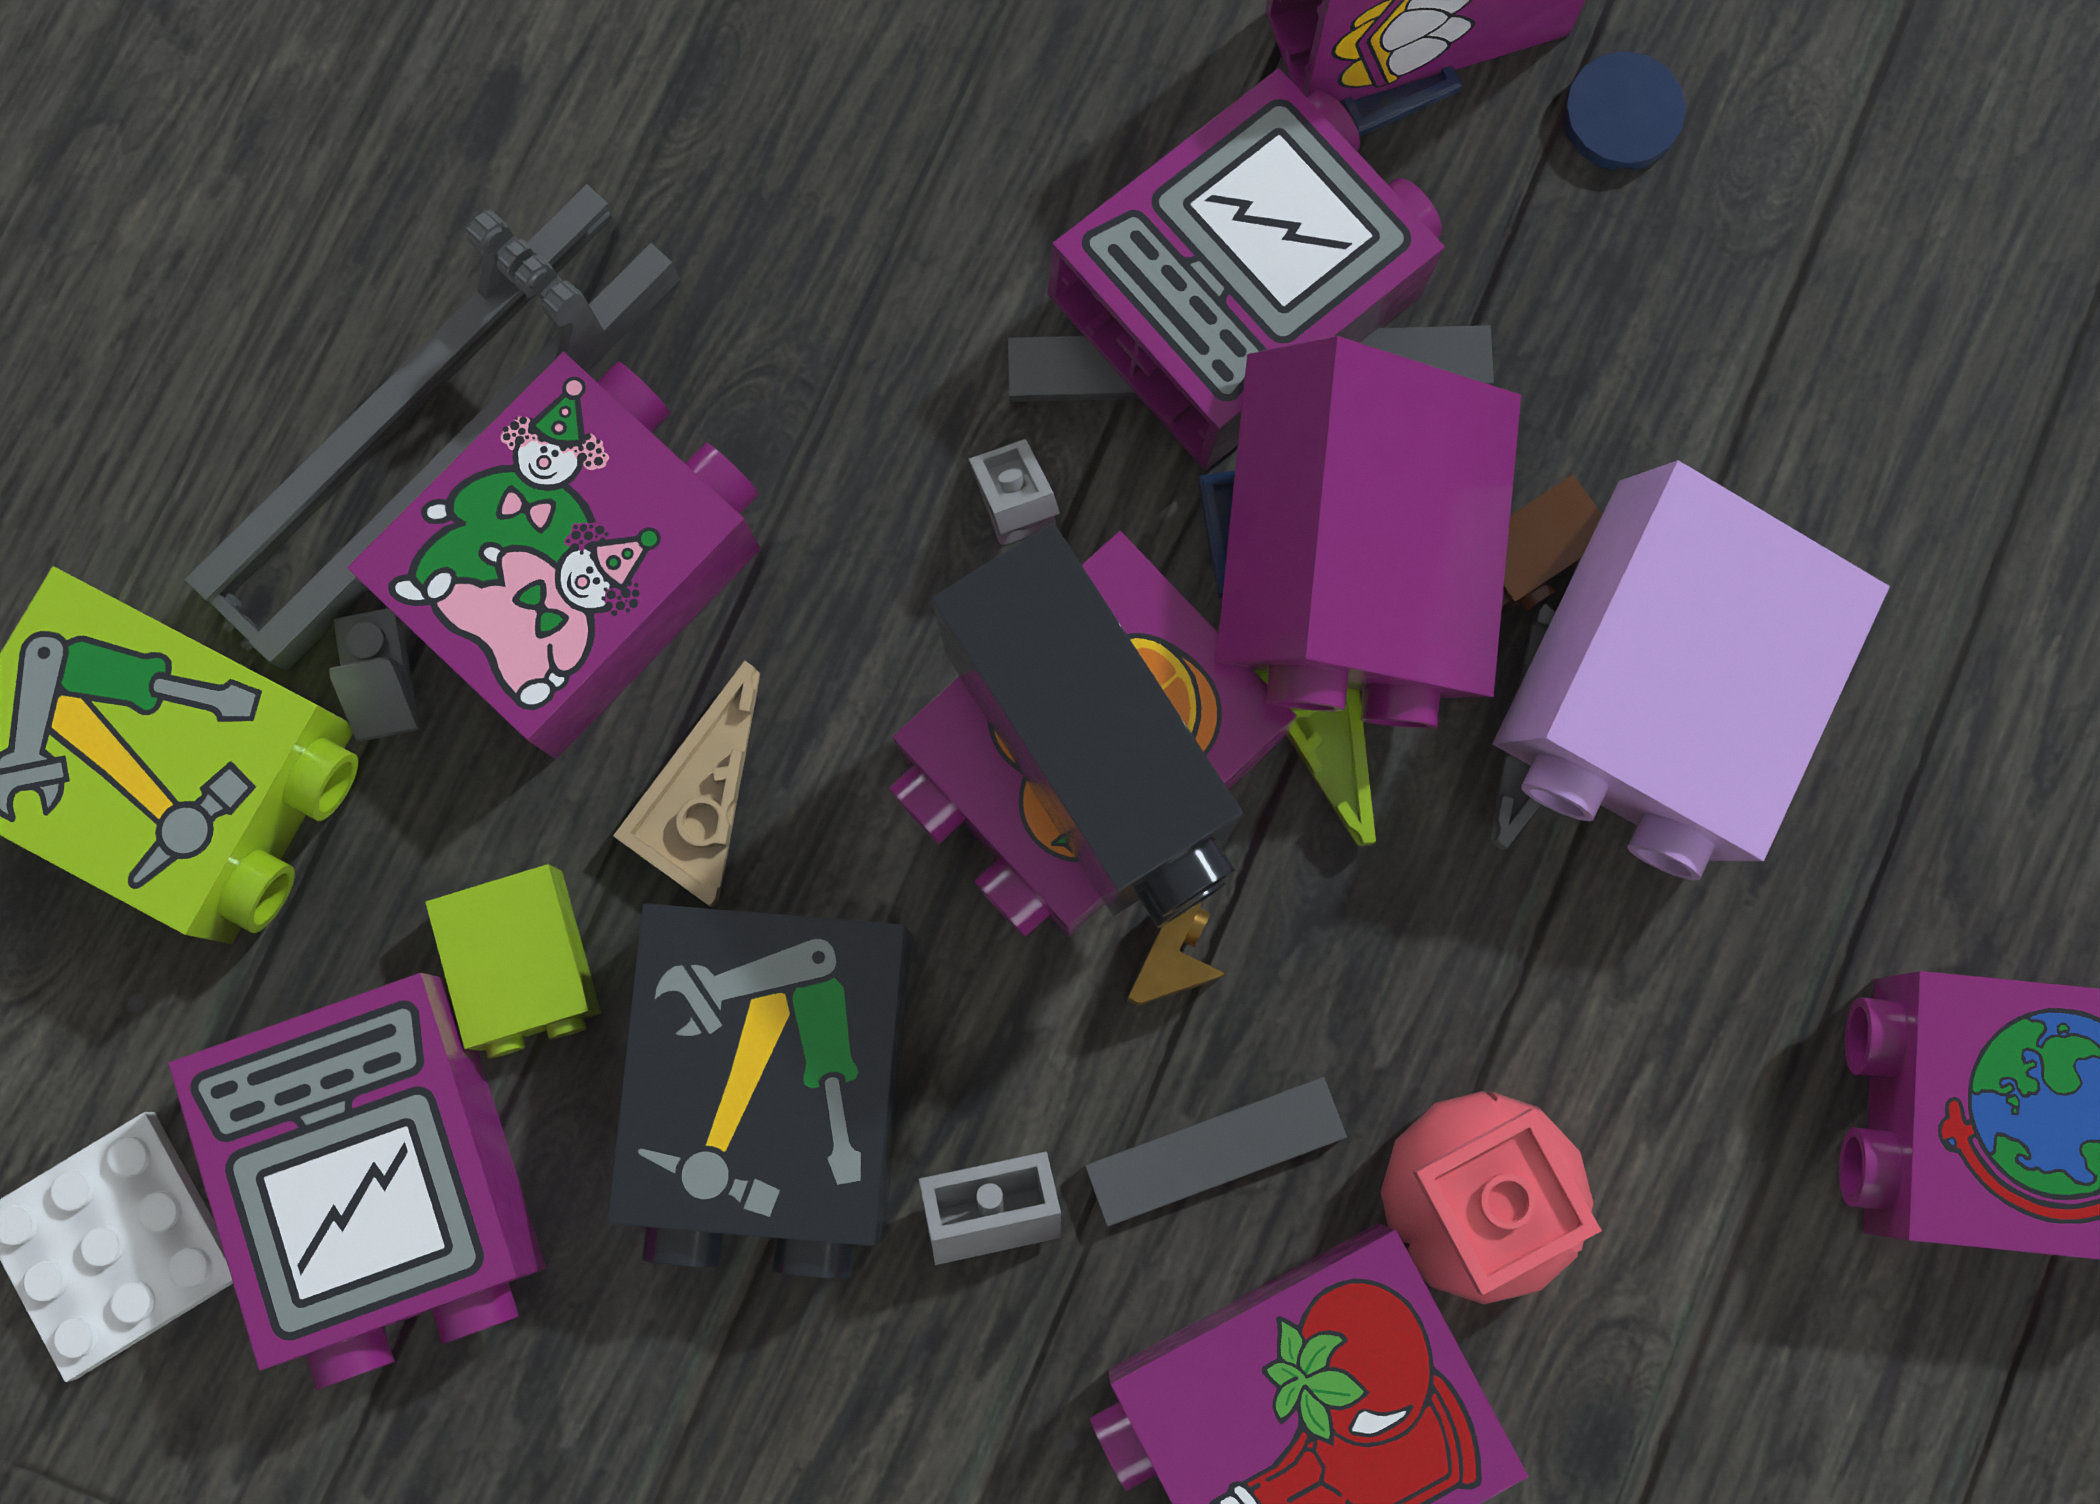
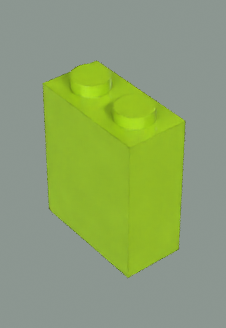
[425,864,601,1058]

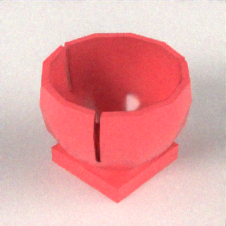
[1381,1091,1601,1304]

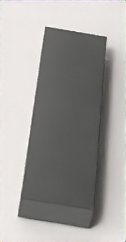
[1085,1077,1347,1227]

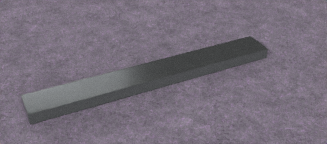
[1008,325,1494,402]

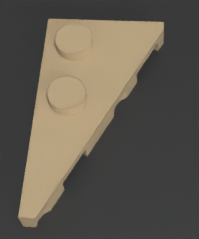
[613,661,760,908]

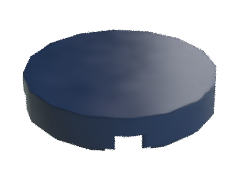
[1564,51,1686,170]

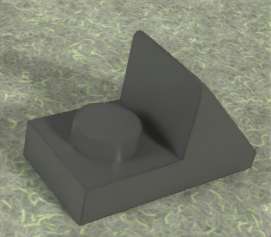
[329,608,420,742]

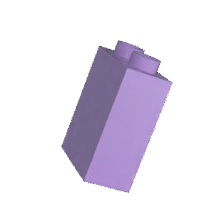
[1492,460,1890,880]

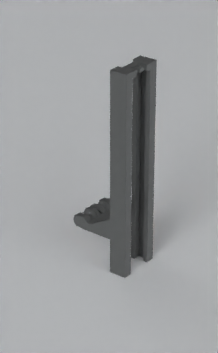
[184,184,680,672]

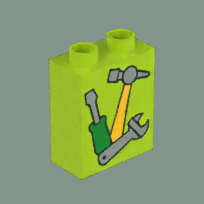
[0,566,358,944]

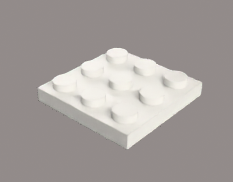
[0,1112,233,1382]

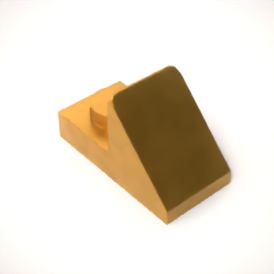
[1127,901,1225,1006]

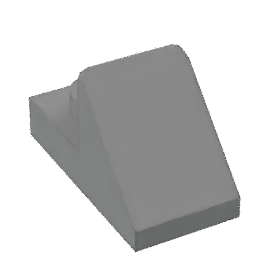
[969,439,1060,545]

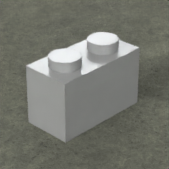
[919,1152,1061,1265]

